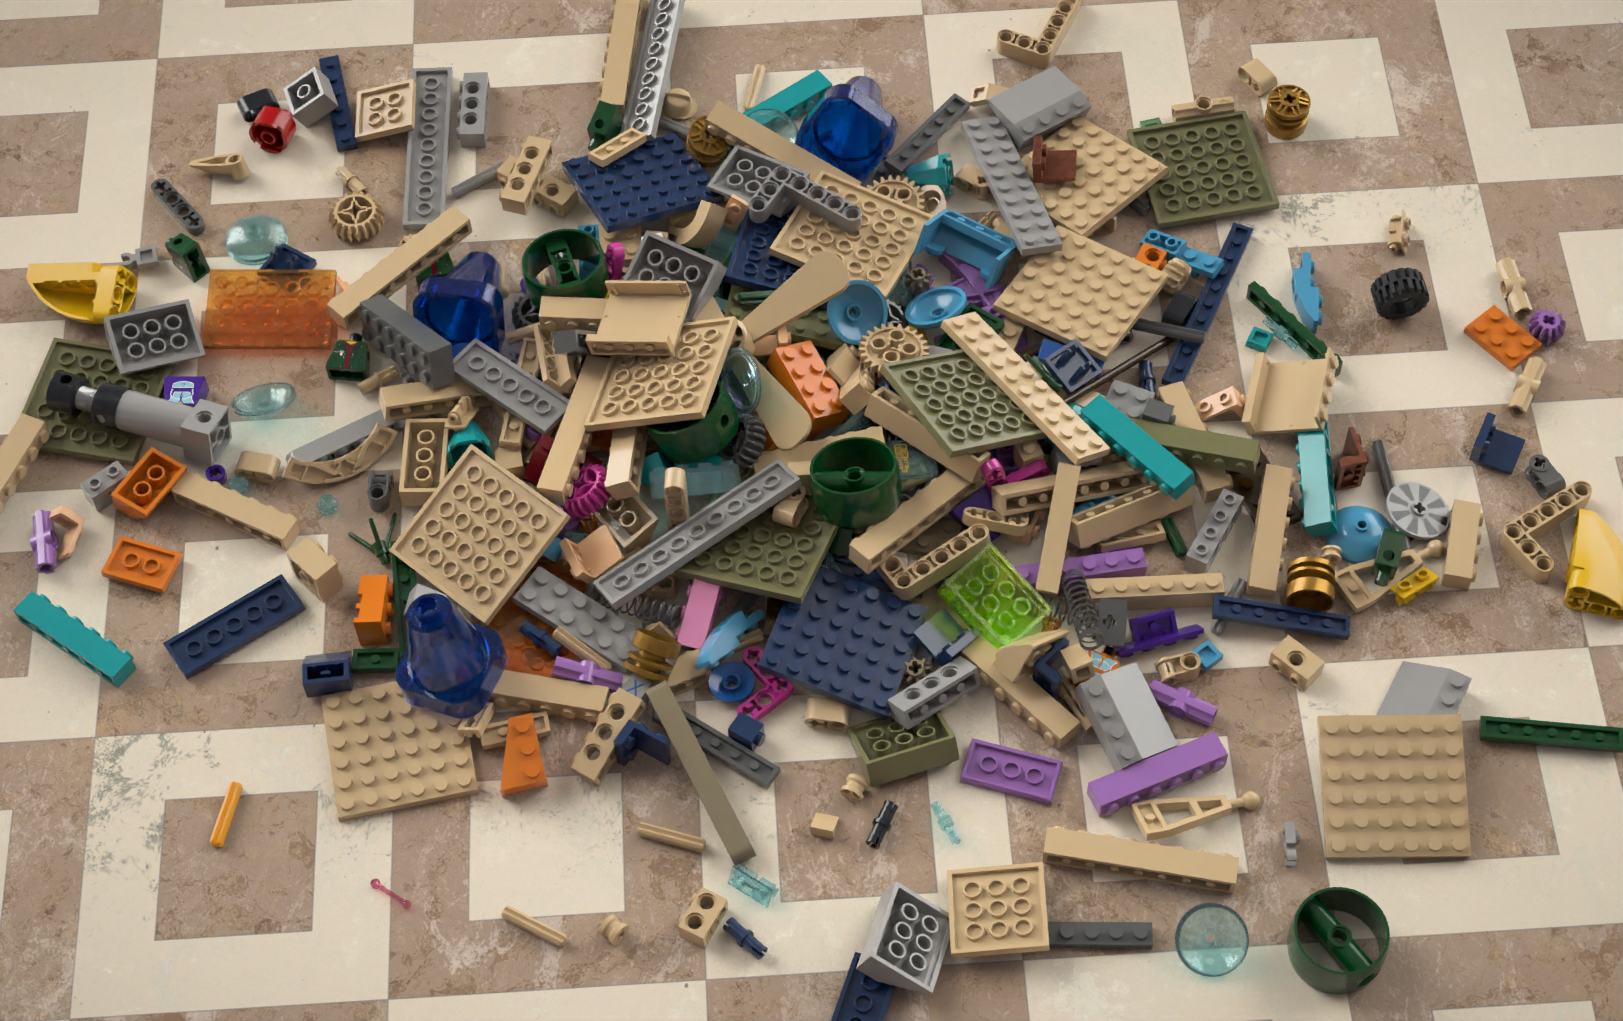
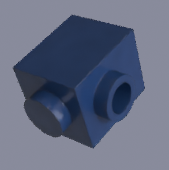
[728,712,766,751]

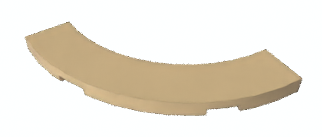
[281,423,398,484]

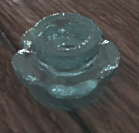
[227,476,249,496]
[317,494,339,515]

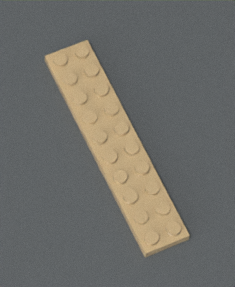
[940,312,1111,465]

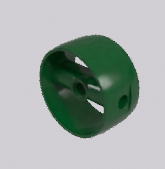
[522,229,609,311]
[645,379,739,464]
[809,437,902,528]
[1287,887,1390,994]

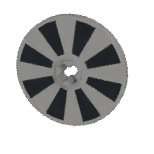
[1385,482,1450,540]

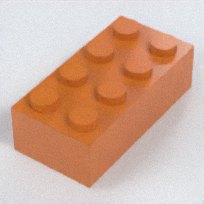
[766,340,850,432]

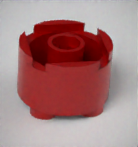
[249,105,296,154]

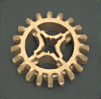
[328,191,385,243]

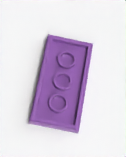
[960,738,1063,805]

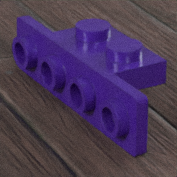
[1112,608,1204,658]

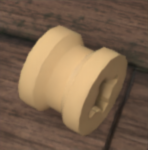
[840,773,869,803]
[598,914,629,945]

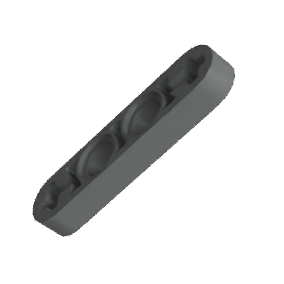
[151,179,205,235]

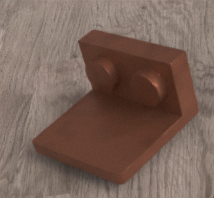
[1032,136,1077,183]
[1334,427,1369,491]

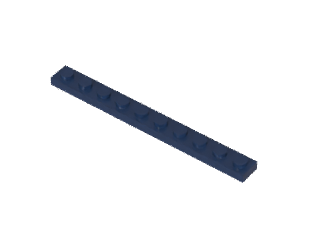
[1161,222,1254,385]

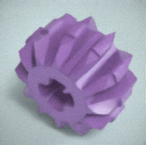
[1528,308,1566,345]

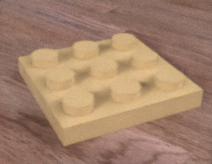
[355,79,416,142]

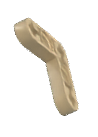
[962,507,1030,536]

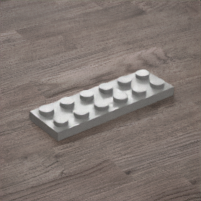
[453,338,570,434]
[513,566,640,673]

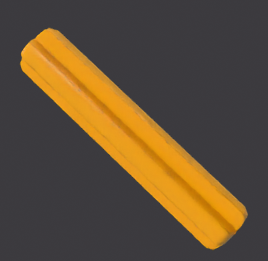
[210,782,243,848]

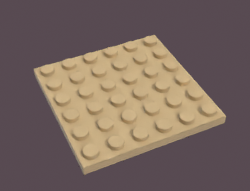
[1021,117,1168,237]
[769,170,934,300]
[993,225,1169,362]
[584,316,738,432]
[389,444,571,626]
[321,669,479,822]
[1317,714,1471,859]

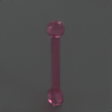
[370,878,412,909]

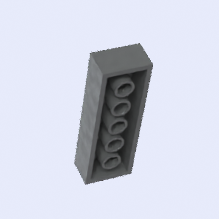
[359,294,455,390]

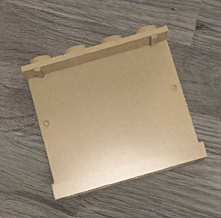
[585,280,692,356]
[1241,347,1339,435]

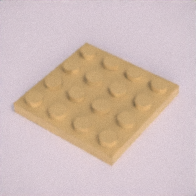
[947,862,1050,959]

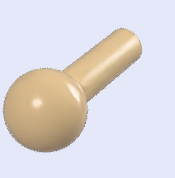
[493,261,510,299]

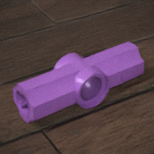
[30,510,60,574]
[551,656,623,693]
[1149,680,1218,727]

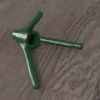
[1024,354,1063,393]
[348,512,397,565]

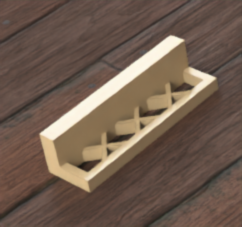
[533,324,577,395]

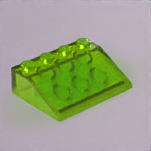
[937,543,1053,649]

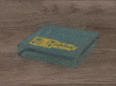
[887,439,938,481]

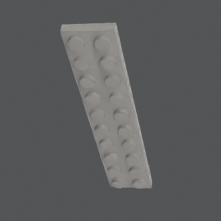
[620,0,685,141]
[403,67,453,230]
[961,117,1063,256]
[593,459,803,610]

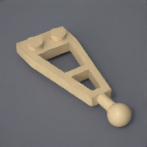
[1334,540,1445,613]
[1130,791,1260,841]

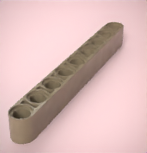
[645,680,757,867]

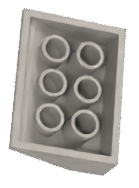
[987,66,1091,151]
[707,144,810,218]
[623,230,728,322]
[104,299,205,376]
[1376,661,1472,715]
[1074,662,1178,772]
[856,881,950,995]

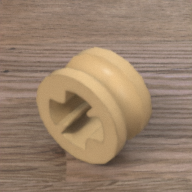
[1321,545,1342,565]

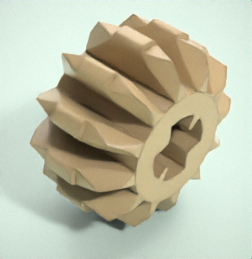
[1162,258,1191,295]

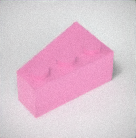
[675,579,727,651]

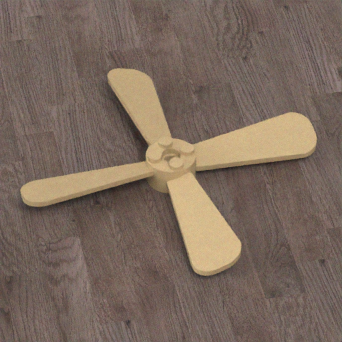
[695,251,850,451]

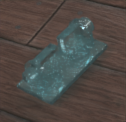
[728,865,779,907]

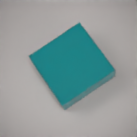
[1245,326,1274,353]

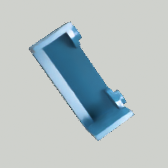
[913,209,1017,290]

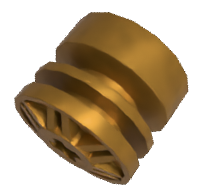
[1264,85,1311,140]
[685,115,729,167]
[1286,556,1335,612]
[623,628,682,682]

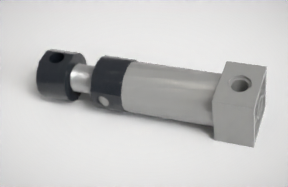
[46,371,232,466]

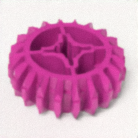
[559,463,611,519]

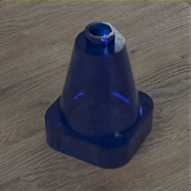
[796,76,898,182]
[412,251,505,354]
[395,593,508,719]

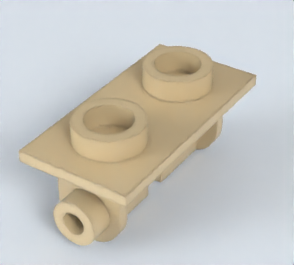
[1387,209,1412,255]
[444,396,479,431]

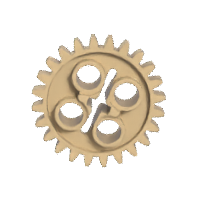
[867,175,926,212]
[858,323,929,380]

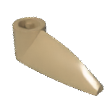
[189,153,250,180]

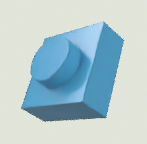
[1191,640,1223,672]

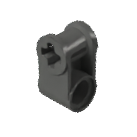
[1525,454,1566,499]
[367,470,394,512]

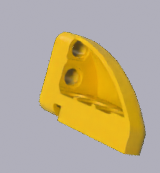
[26,262,138,324]
[1564,508,1623,620]

